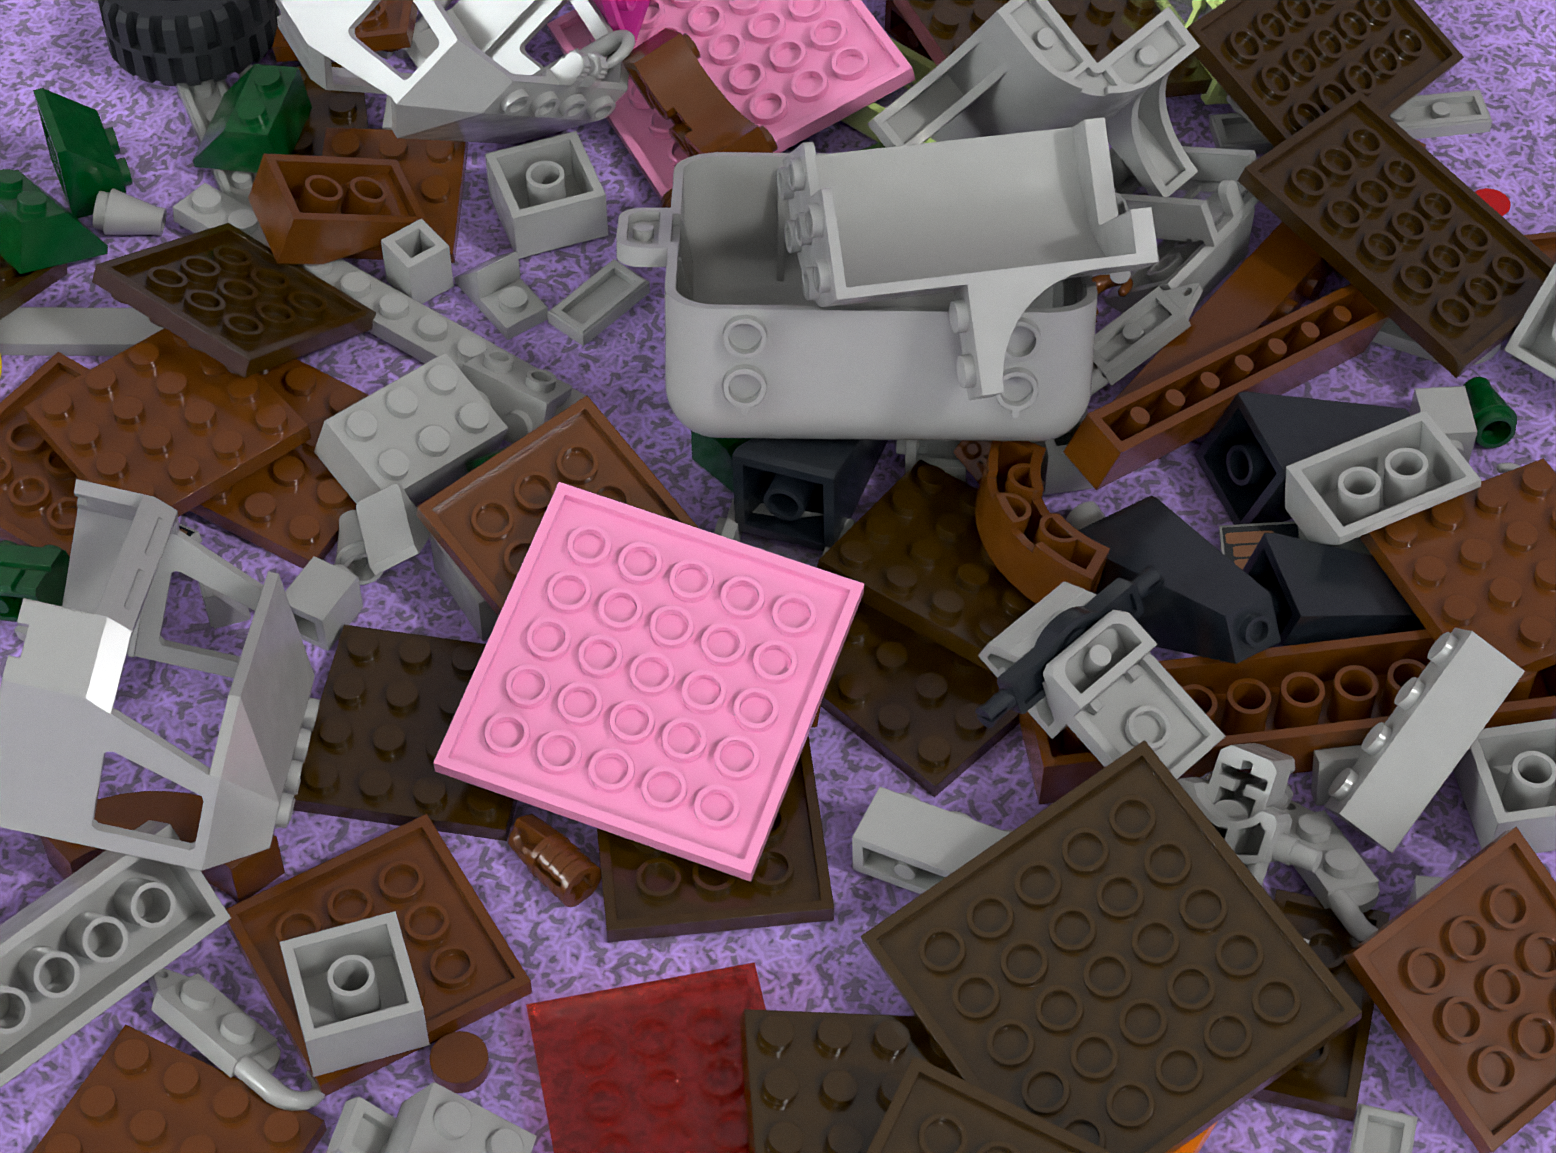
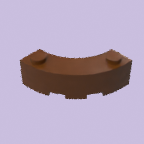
[622,28,778,157]
[975,441,1110,604]
[40,791,285,903]

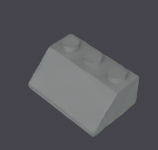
[1285,410,1482,545]

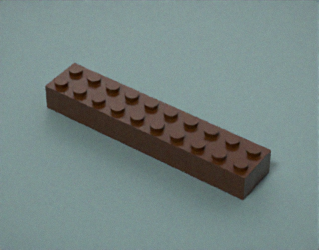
[1019,629,1556,805]

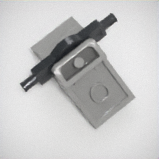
[975,565,1226,780]

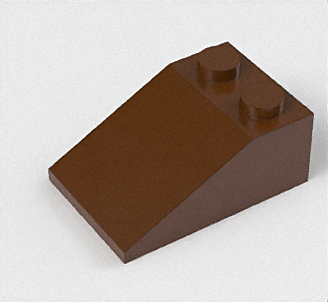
[248,154,428,265]

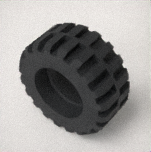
[98,0,280,86]

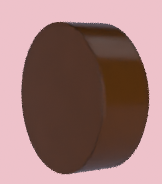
[429,1031,490,1093]

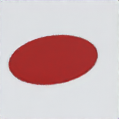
[1475,188,1511,216]

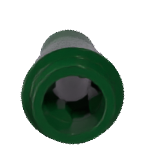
[1463,377,1517,448]

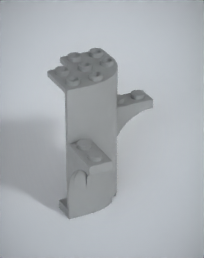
[867,0,1200,197]
[777,117,1159,400]

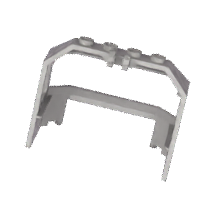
[275,0,629,144]
[0,479,320,871]

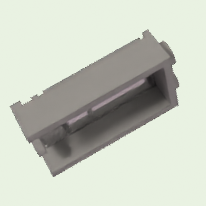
[1109,146,1259,247]

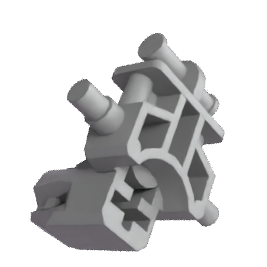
[1177,743,1323,886]

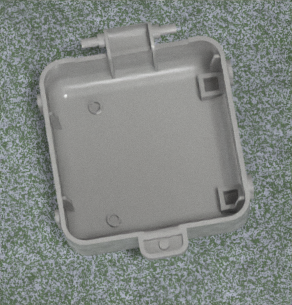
[616,152,1131,441]

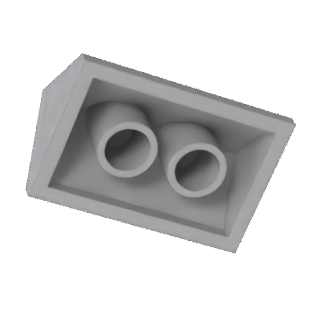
[1104,207,1255,313]

